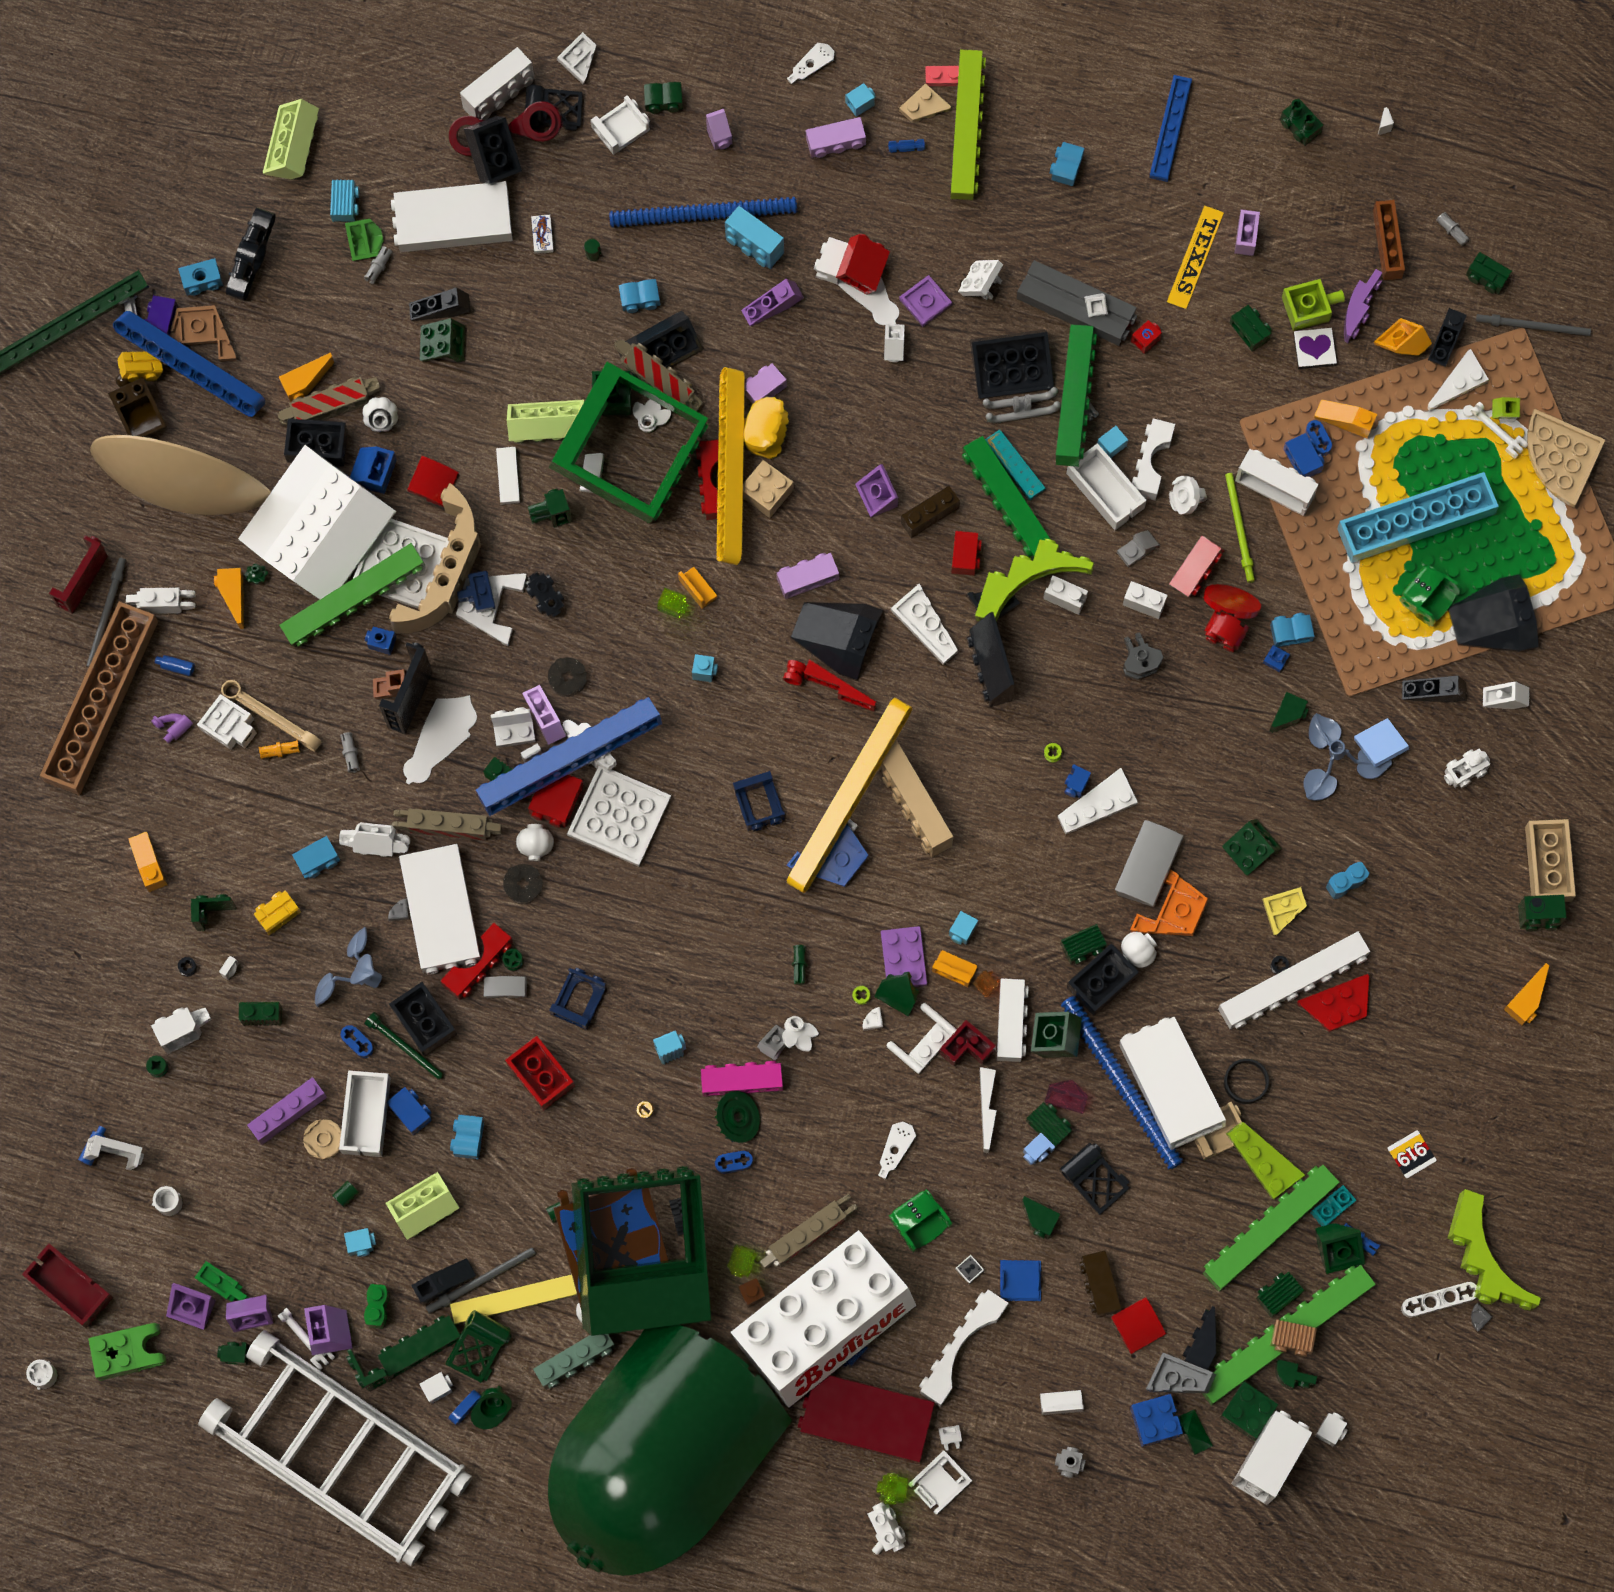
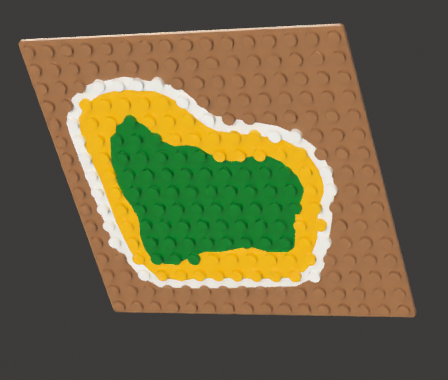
[1240,328,1614,697]

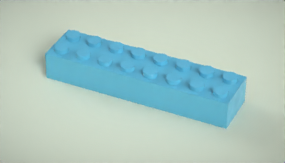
[1337,472,1499,563]

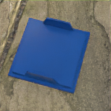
[1000,1260,1041,1301]

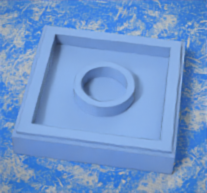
[1354,718,1409,768]

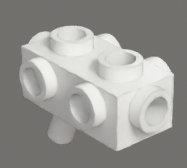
[1444,748,1490,788]
[868,1502,906,1555]

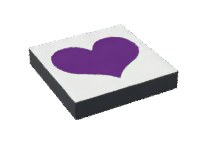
[1293,328,1337,369]

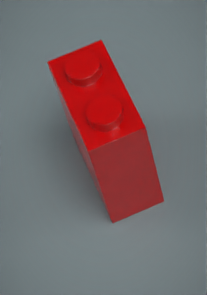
[836,234,890,295]
[528,775,584,828]

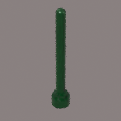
[364,1012,443,1079]

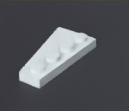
[891,584,958,665]
[1058,768,1138,835]

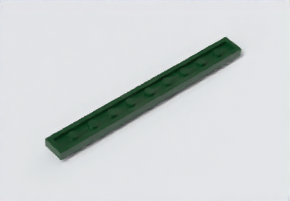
[0,270,150,375]

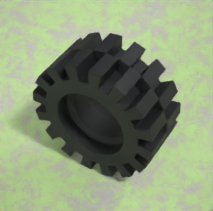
[669,1198,684,1236]

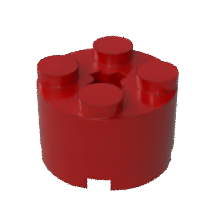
[1204,610,1249,653]

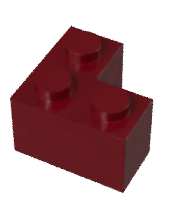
[939,1020,996,1066]

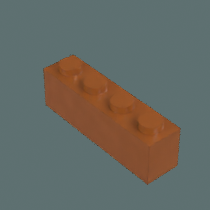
[1373,200,1405,280]

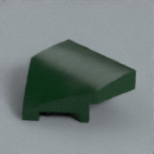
[874,972,919,1016]

